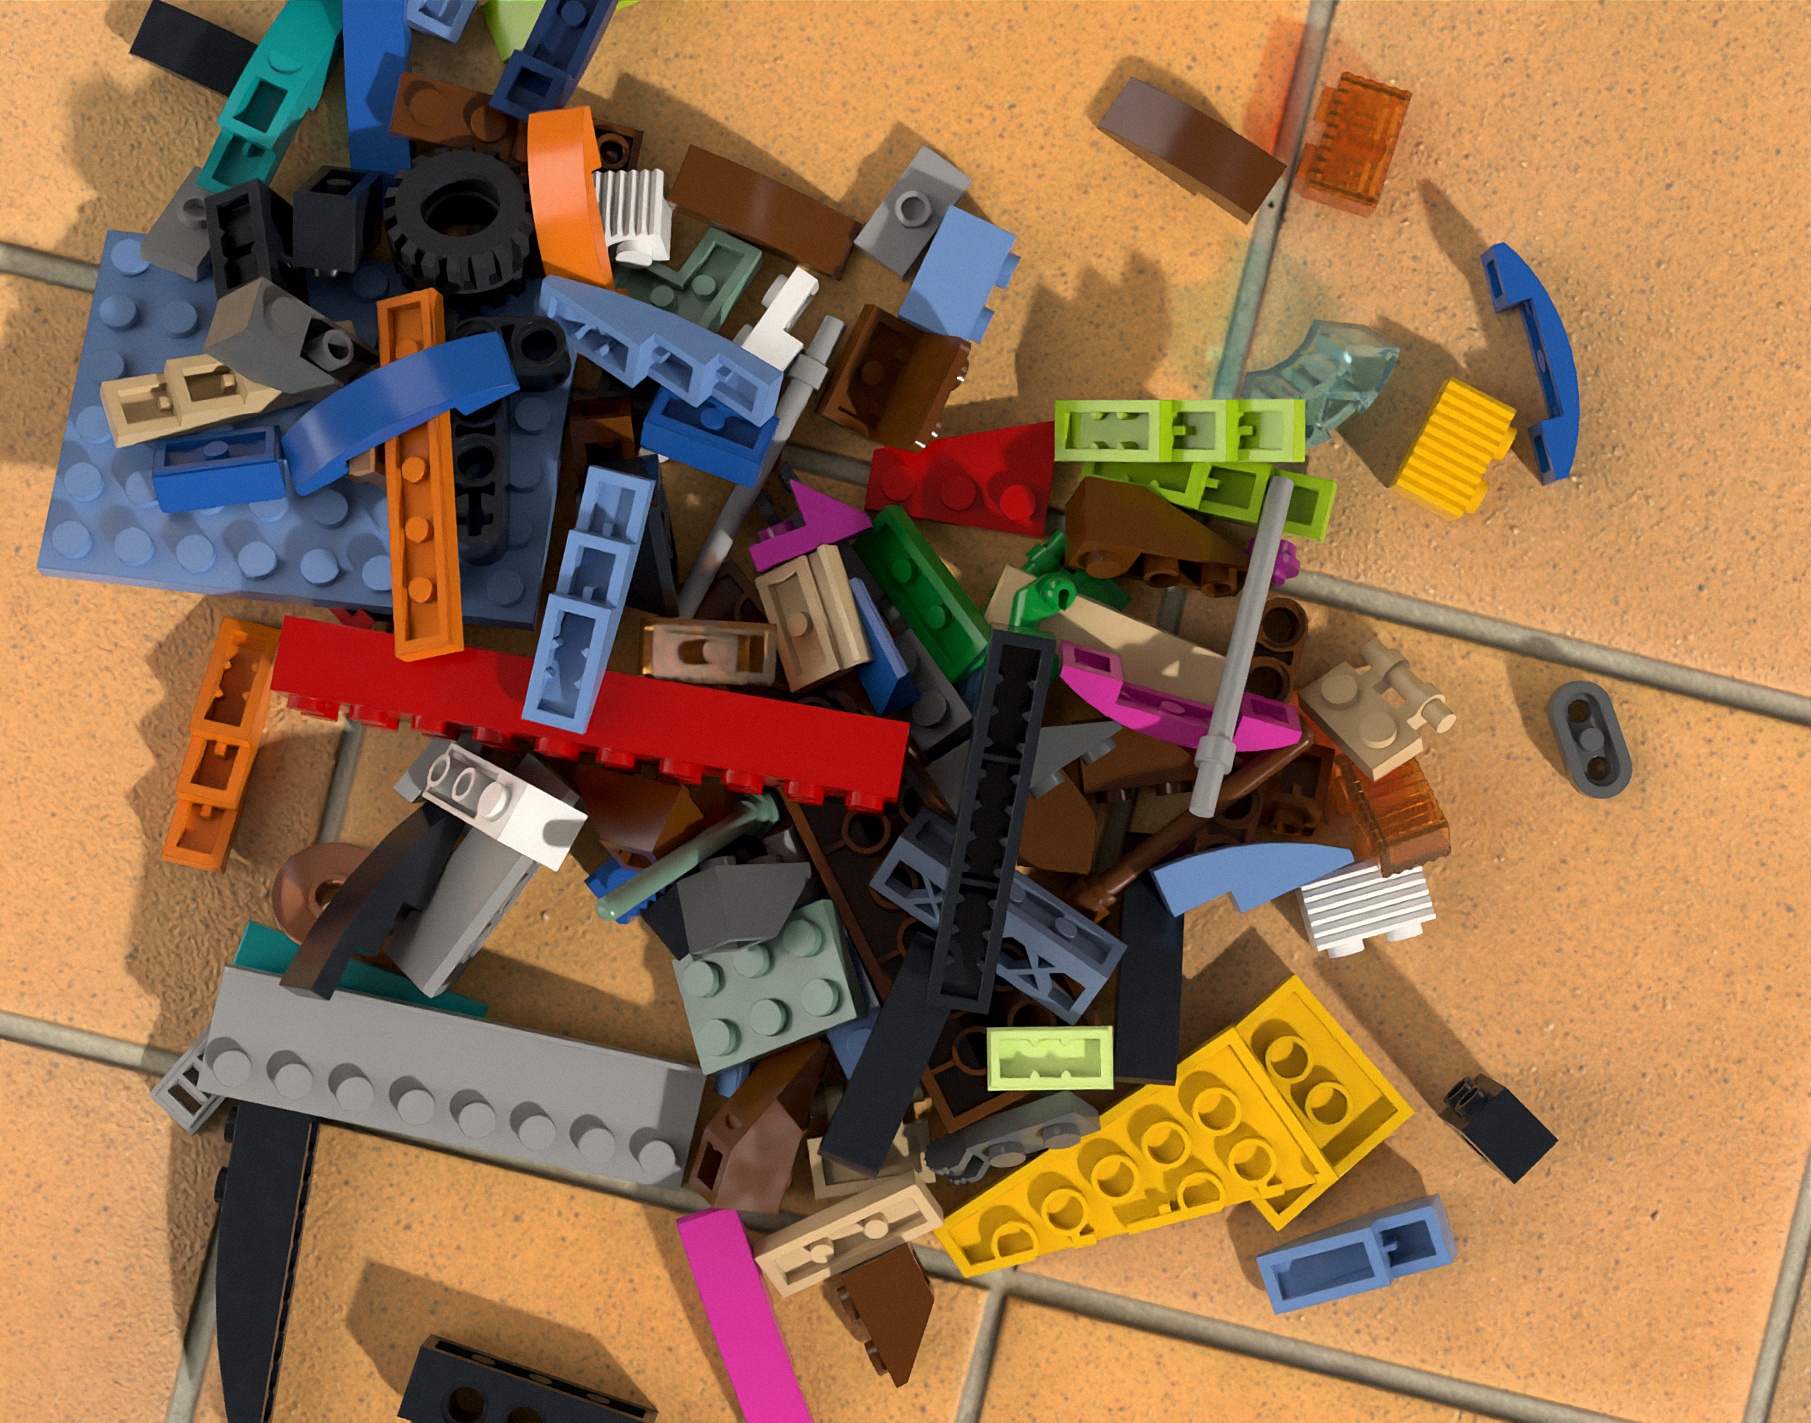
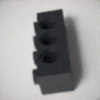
[397,1334,659,1423]

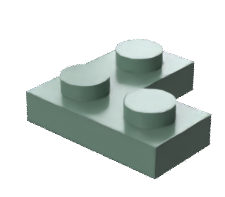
[612,226,765,334]

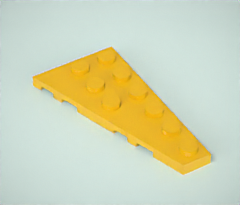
[932,1023,1339,1278]

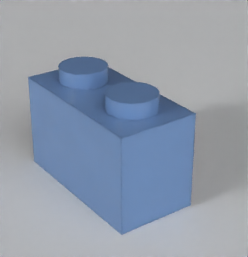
[898,205,1021,344]

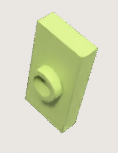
[987,1026,1114,1091]

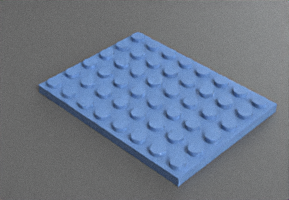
[36,230,578,631]

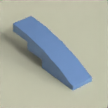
[538,274,784,428]
[522,465,656,734]

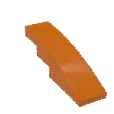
[161,616,282,875]

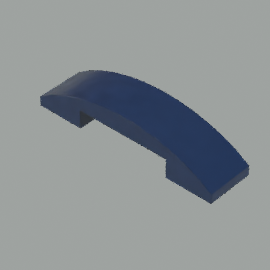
[489,0,619,124]

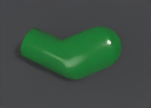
[1009,572,1077,630]

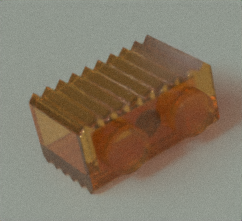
[1295,72,1412,218]
[638,617,777,686]
[1329,753,1451,879]

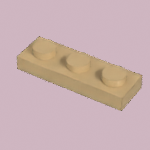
[753,1168,944,1298]

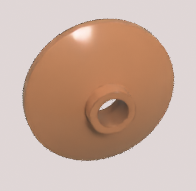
[271,842,370,945]

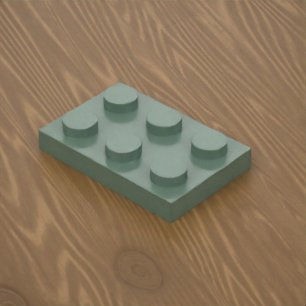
[672,899,869,1076]

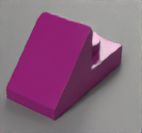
[748,479,875,574]

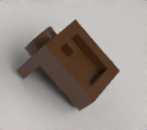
[1258,744,1336,837]

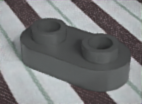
[1547,681,1632,799]

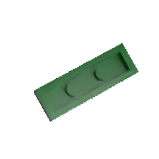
[851,505,990,684]

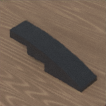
[278,800,466,1001]
[1113,832,1186,1086]

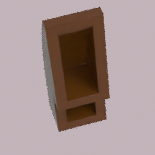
[1097,77,1287,225]
[668,144,862,282]

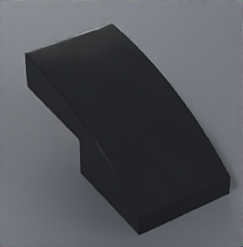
[128,0,259,100]

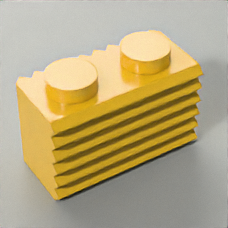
[1387,376,1518,522]

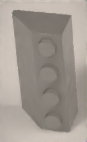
[382,752,586,998]

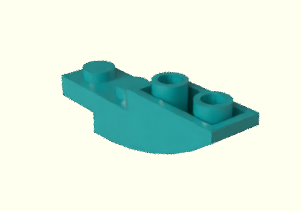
[195,0,344,194]

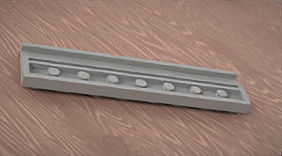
[196,962,707,1192]

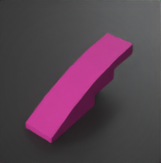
[676,1207,815,1423]

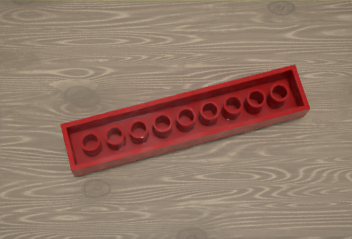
[270,615,911,816]

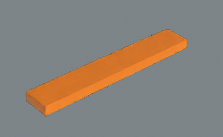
[377,287,464,662]

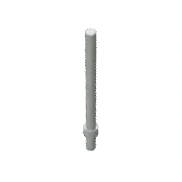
[656,315,847,646]
[1189,476,1294,818]

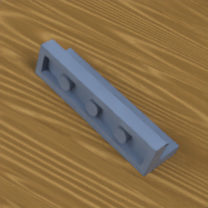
[869,806,1128,1026]

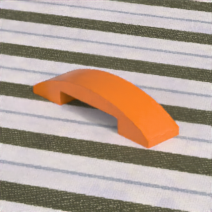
[527,105,628,355]

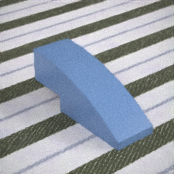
[1148,841,1355,917]
[1256,1193,1458,1315]

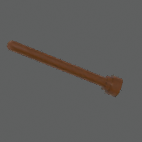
[1062,725,1315,924]

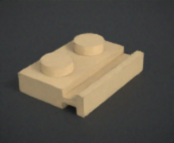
[755,544,875,693]

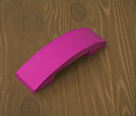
[1058,639,1302,752]

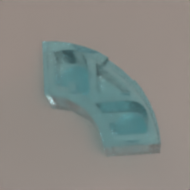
[1239,319,1401,450]

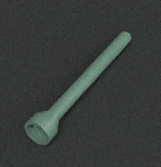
[596,785,786,921]

